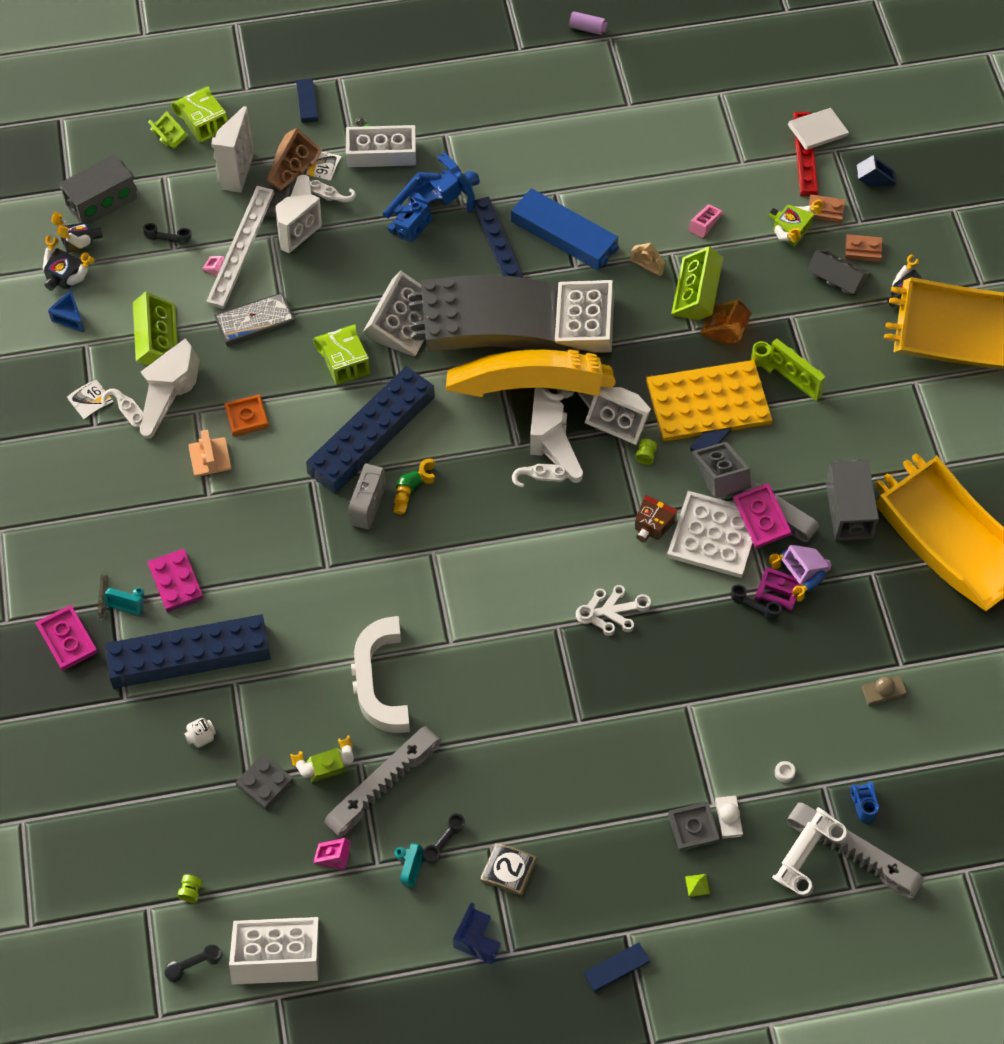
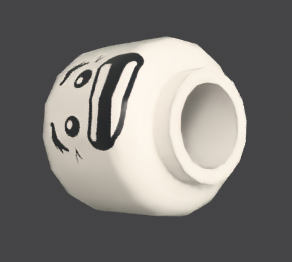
[184,718,216,748]

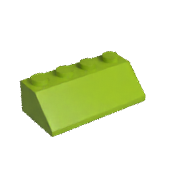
[671,246,723,320]
[133,292,178,366]

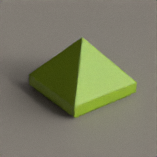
[685,874,710,897]

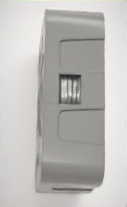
[348,464,386,530]

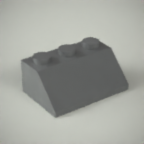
[807,249,872,295]

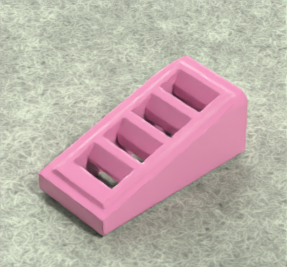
[689,204,723,238]

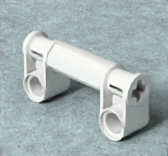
[772,808,848,896]

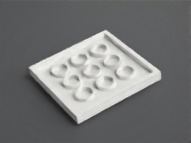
[667,491,752,578]

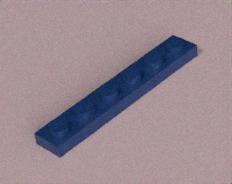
[473,196,523,278]

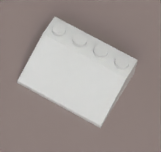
[211,106,254,193]
[362,271,424,356]
[555,280,614,353]
[229,917,319,984]

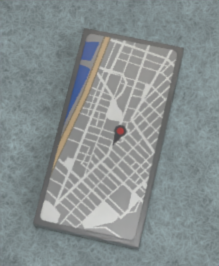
[214,292,295,346]

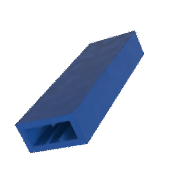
[511,188,619,271]

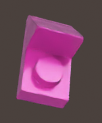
[313,838,351,870]

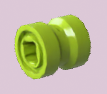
[635,439,658,465]
[177,875,203,903]

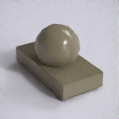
[861,676,907,706]

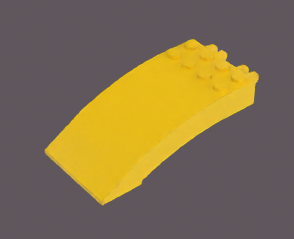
[884,277,1004,369]
[445,350,616,397]
[875,454,1004,611]

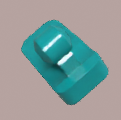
[104,588,144,615]
[394,843,424,888]

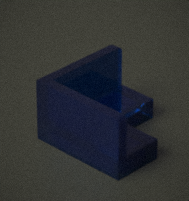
[453,902,501,964]

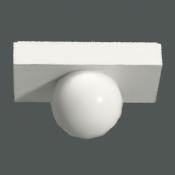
[715,796,743,839]

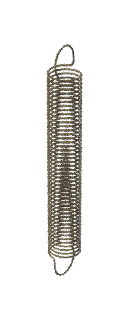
[97,569,108,620]

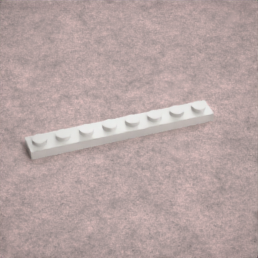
[206,186,274,310]

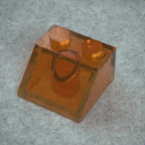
[700,299,752,344]

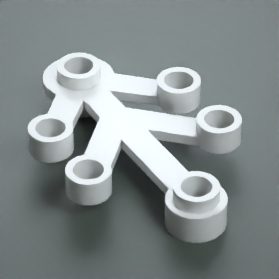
[576,585,651,636]

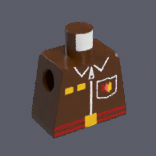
[635,495,678,543]

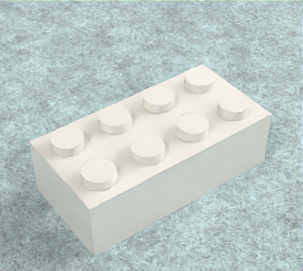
[346,125,416,167]

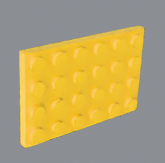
[646,360,772,442]

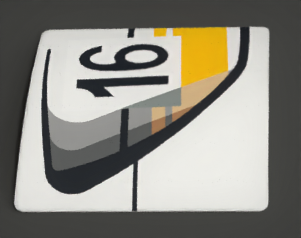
[302,151,341,180]
[67,380,113,419]

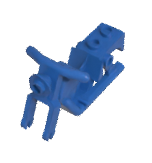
[382,152,480,243]

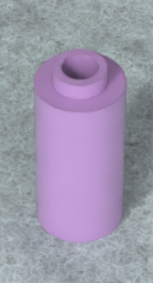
[569,11,608,35]

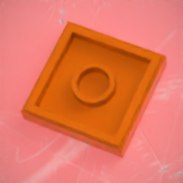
[224,394,269,436]

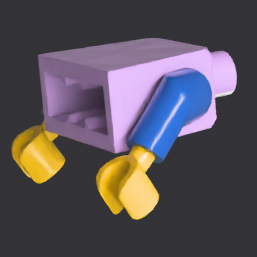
[769,545,831,601]

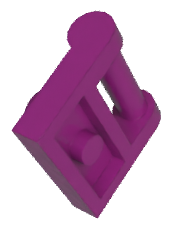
[755,567,802,612]

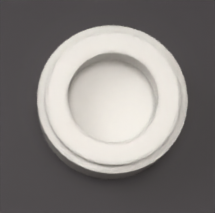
[775,761,796,783]

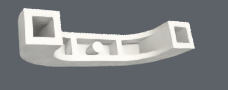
[351,616,410,733]

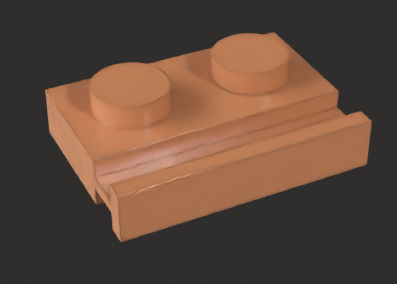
[809,194,845,224]
[845,234,882,262]

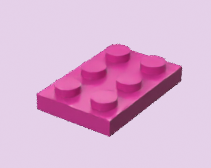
[733,483,791,549]
[147,548,204,612]
[35,605,98,671]

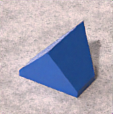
[48,290,85,332]

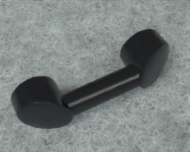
[143,223,192,244]
[730,584,782,619]
[423,813,465,863]
[165,945,223,982]

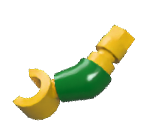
[393,459,436,514]

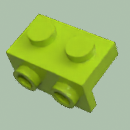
[148,111,189,149]

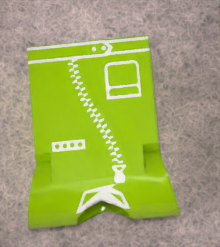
[171,86,228,143]
[313,324,370,385]

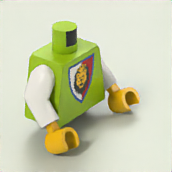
[769,200,824,247]
[290,735,354,783]

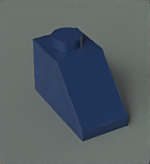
[857,155,896,186]

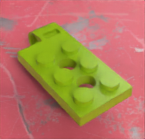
[751,339,826,401]

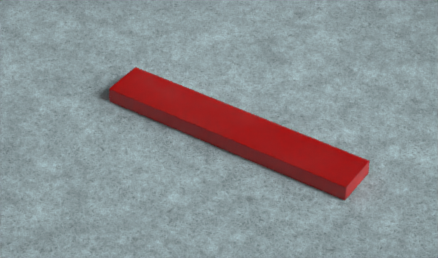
[793,112,818,196]

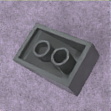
[692,442,751,498]

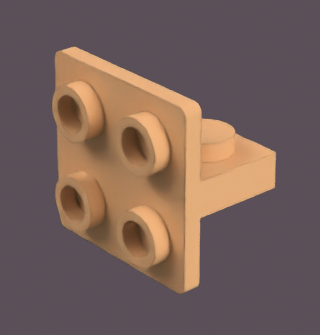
[188,430,232,477]

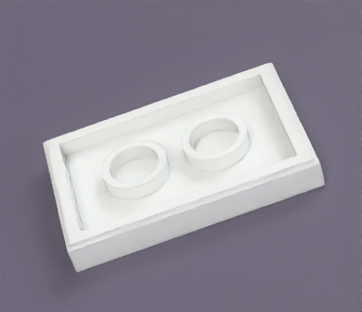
[788,108,849,150]

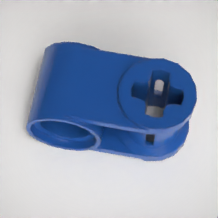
[850,781,879,823]

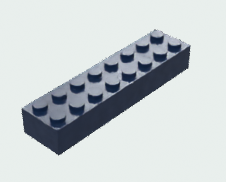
[306,366,435,494]
[105,614,271,689]

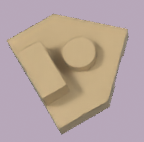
[631,243,665,277]

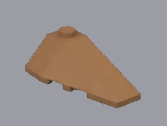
[267,128,322,191]

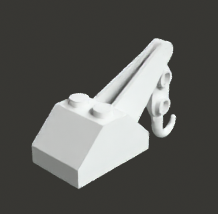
[275,175,356,253]
[101,339,200,439]
[543,387,651,445]
[512,388,583,487]

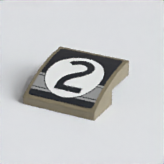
[480,843,537,896]

